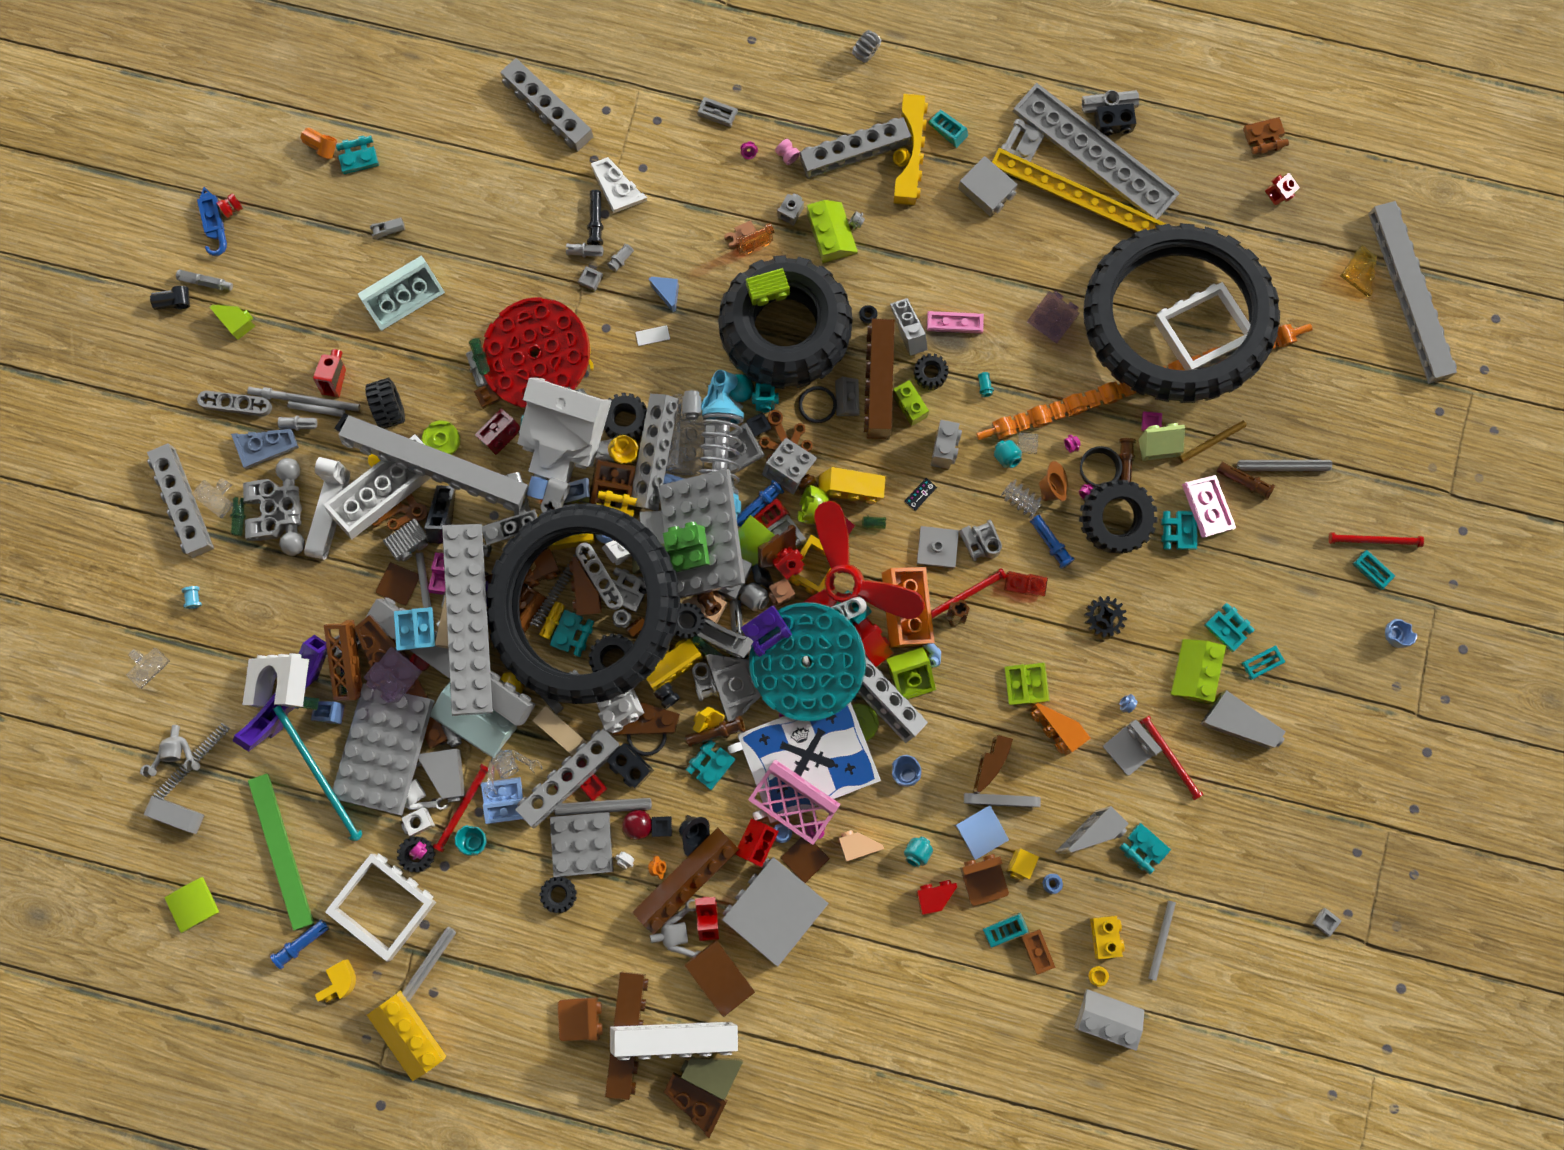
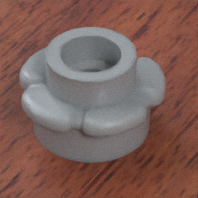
[849,211,865,229]
[612,609,631,628]

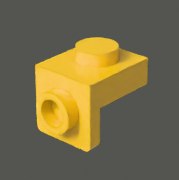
[693,707,725,733]

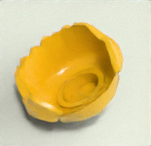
[608,435,638,464]

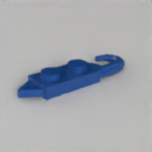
[197,187,227,256]

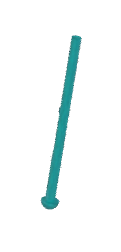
[273,705,362,841]

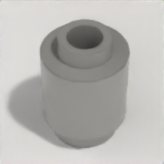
[682,390,701,420]

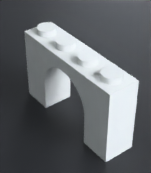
[242,653,309,708]

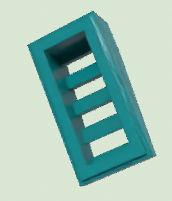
[928,109,968,148]
[983,912,1029,948]

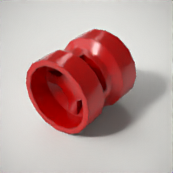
[217,193,243,218]

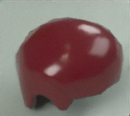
[622,810,652,841]

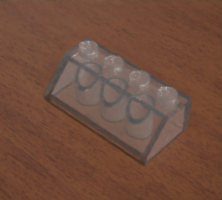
[665,394,706,475]

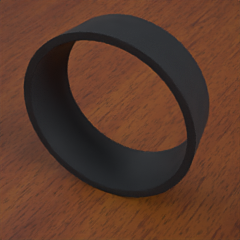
[1080,446,1122,487]

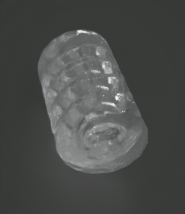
[1000,479,1042,519]

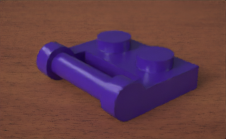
[741,606,792,657]

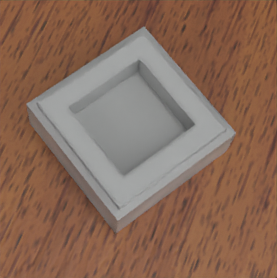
[578,266,603,291]
[1312,908,1341,937]

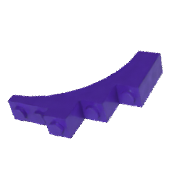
[233,635,327,752]

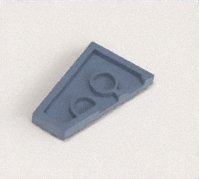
[231,429,299,469]

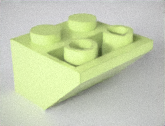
[1139,423,1185,461]

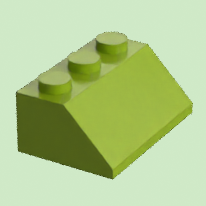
[807,200,858,263]
[1171,639,1226,705]

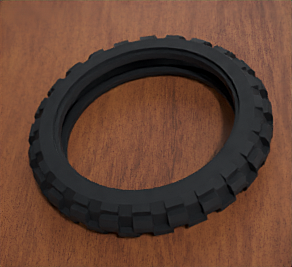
[1083,223,1280,403]
[486,503,680,704]

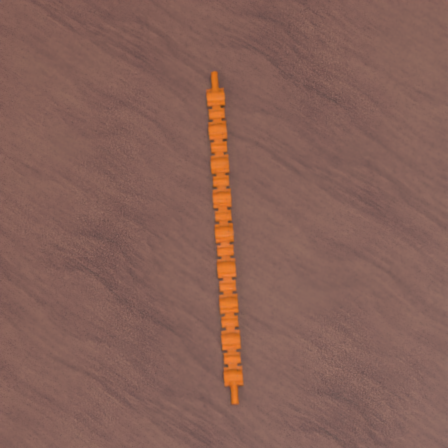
[976,324,1313,440]

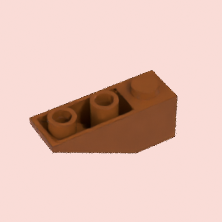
[569,557,602,615]

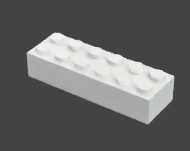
[324,435,431,540]
[610,1022,738,1060]

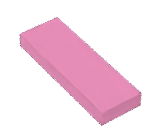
[927,311,984,334]

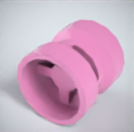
[775,139,800,165]

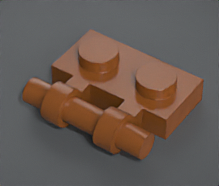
[1243,117,1289,155]

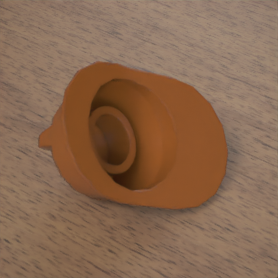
[1039,461,1067,501]

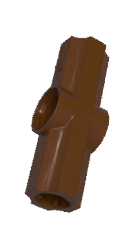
[946,599,970,626]

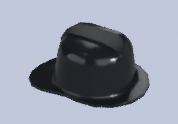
[679,815,710,857]

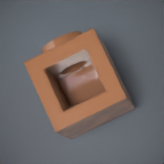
[768,578,795,607]

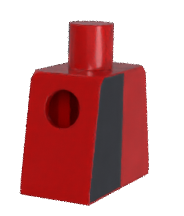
[313,349,346,398]

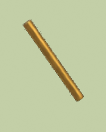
[1179,420,1247,463]

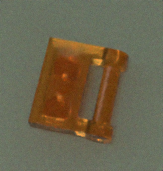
[736,223,775,255]

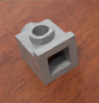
[777,194,804,226]

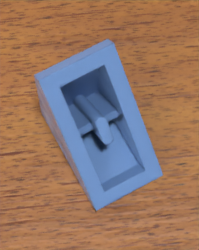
[649,277,679,312]
[311,701,345,724]

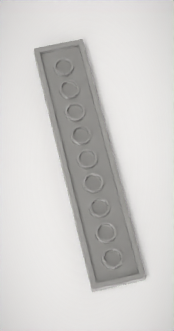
[1013,83,1180,220]
[442,524,493,716]

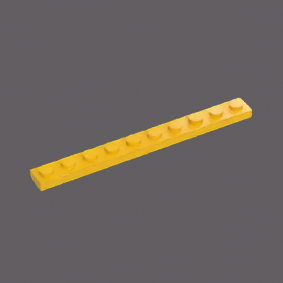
[992,148,1166,232]

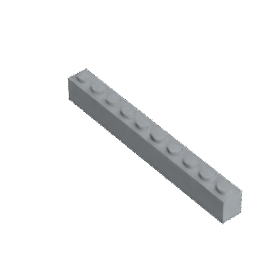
[1368,201,1457,384]
[339,415,528,511]
[366,598,536,726]

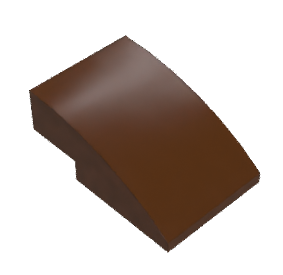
[589,458,635,509]
[973,735,1013,794]
[684,940,755,1017]

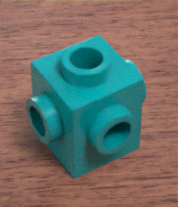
[752,383,779,413]

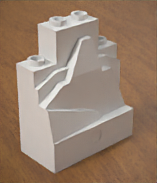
[517,378,611,483]

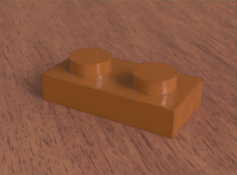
[1021,929,1056,975]

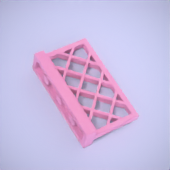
[748,760,841,845]

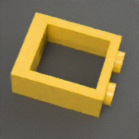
[789,535,831,595]

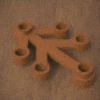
[759,410,813,462]
[371,494,428,531]

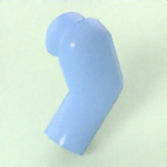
[922,643,941,668]

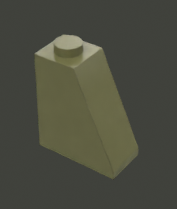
[680,1057,743,1100]

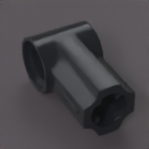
[150,286,190,310]

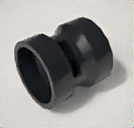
[653,682,680,709]

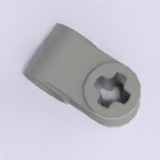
[541,478,570,513]
[972,520,1002,559]
[692,662,718,701]

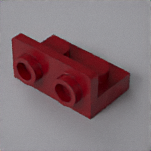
[475,409,520,455]

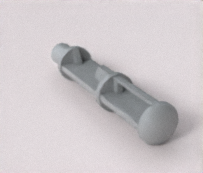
[176,269,233,290]

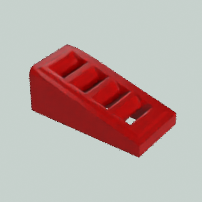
[754,499,790,529]

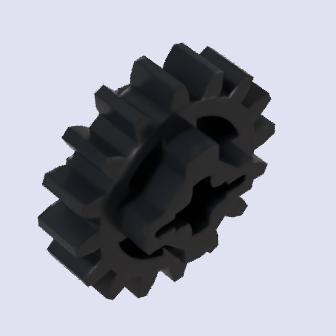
[1084,596,1127,638]

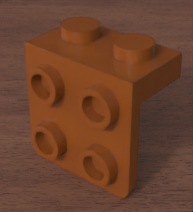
[960,854,1009,906]
[558,997,603,1041]

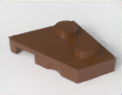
[758,525,796,568]

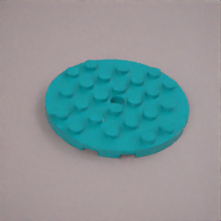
[749,602,866,721]

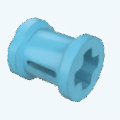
[181,586,202,609]

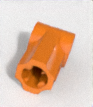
[300,128,337,159]

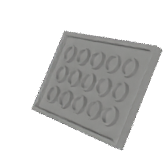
[659,469,745,598]
[332,684,434,815]

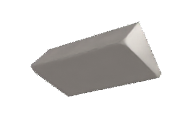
[835,377,860,416]

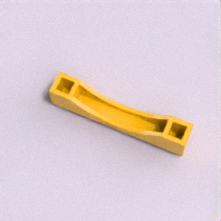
[893,94,928,205]

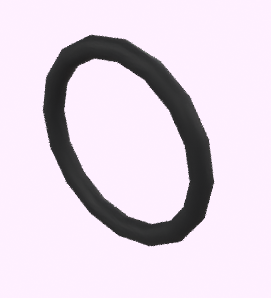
[799,386,837,423]
[627,734,667,756]

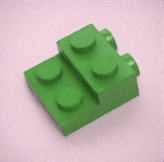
[663,522,710,573]

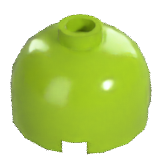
[798,485,829,524]

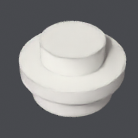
[615,852,634,869]

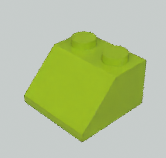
[886,647,936,699]

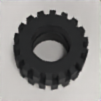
[365,377,405,429]
[604,393,647,441]
[588,633,633,672]

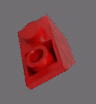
[916,880,957,915]

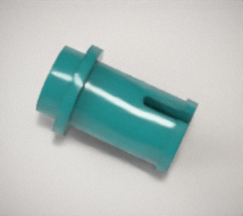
[978,372,994,397]

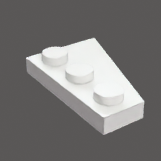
[591,157,647,213]

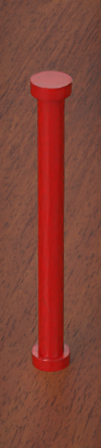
[1329,532,1424,547]
[931,568,1007,619]
[1140,715,1204,800]
[433,764,491,852]

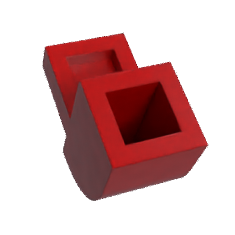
[695,897,719,941]

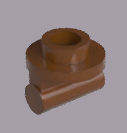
[798,474,819,495]

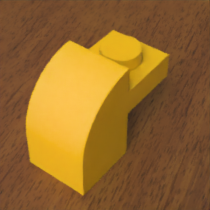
[315,959,356,1003]

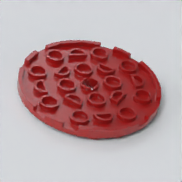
[480,297,590,408]

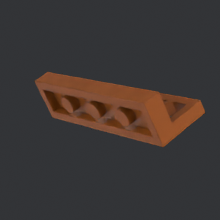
[324,620,363,701]

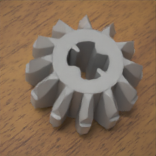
[852,30,881,63]

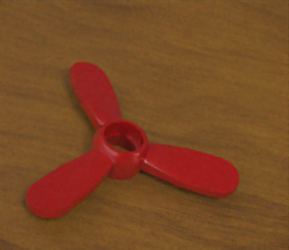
[803,501,925,619]

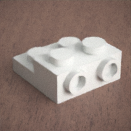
[597,689,644,733]

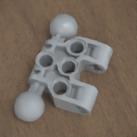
[243,458,305,556]

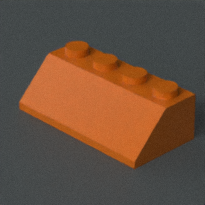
[881,567,935,648]

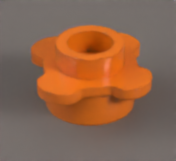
[648,856,666,879]

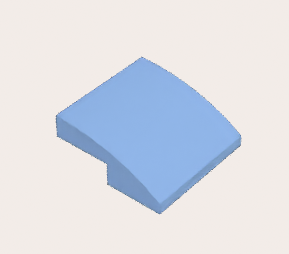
[481,777,523,824]
[955,805,1009,860]

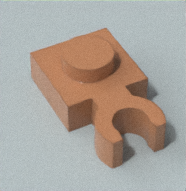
[724,220,759,248]

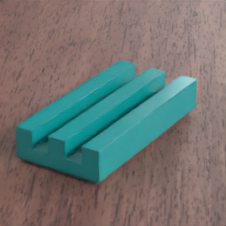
[1352,550,1395,590]
[1241,645,1285,680]

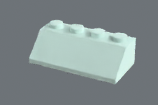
[358,255,445,331]
[430,682,517,758]

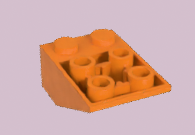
[1030,703,1091,755]

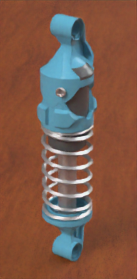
[699,370,744,519]

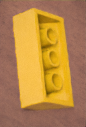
[367,990,446,1081]

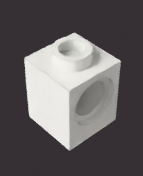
[401,807,435,836]

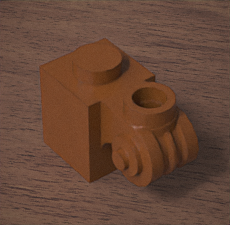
[524,549,561,588]

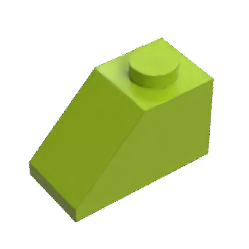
[210,305,255,340]

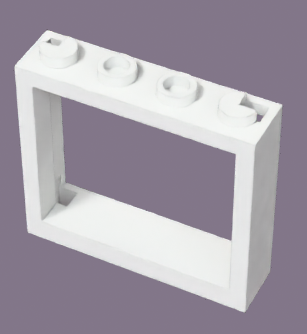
[1154,282,1251,370]
[325,853,436,961]

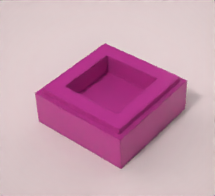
[1141,411,1162,432]

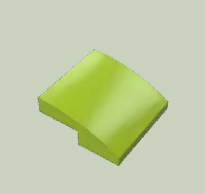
[738,515,775,567]
[1005,663,1050,705]
[165,877,219,933]

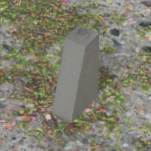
[1200,690,1286,749]

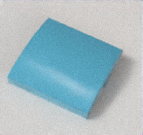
[394,607,436,651]

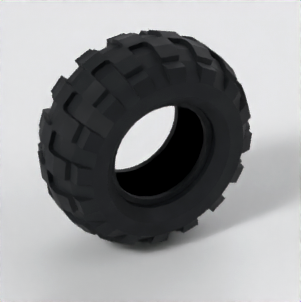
[718,255,853,389]

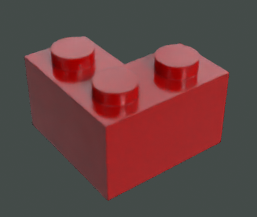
[852,617,893,667]

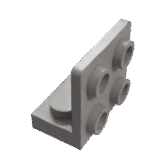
[762,438,817,495]
[1103,720,1162,776]

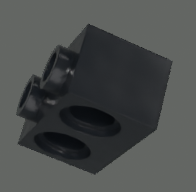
[1094,103,1137,136]
[607,743,654,788]

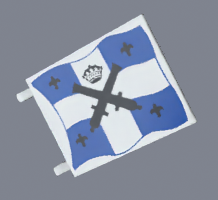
[728,702,881,823]

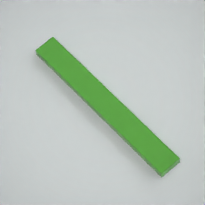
[248,774,314,931]

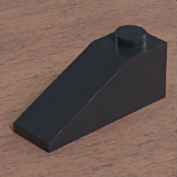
[424,485,456,544]

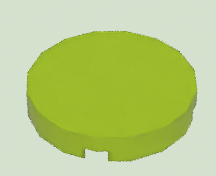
[422,420,460,455]
[852,704,879,741]

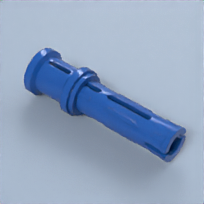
[737,480,784,528]
[1030,514,1075,569]
[270,919,329,970]

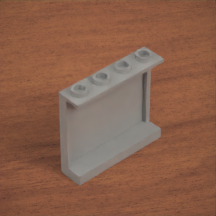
[722,857,829,967]

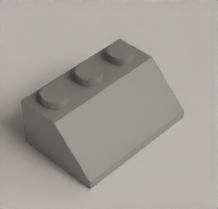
[1074,989,1145,1051]

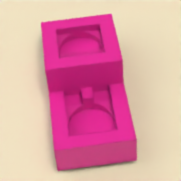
[428,552,445,595]

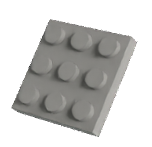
[550,812,614,877]

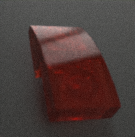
[1004,571,1048,597]

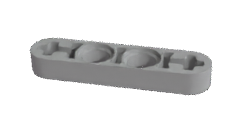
[197,391,272,416]
[964,793,1041,807]

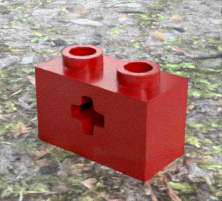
[735,818,779,867]

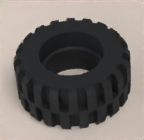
[1079,480,1158,554]

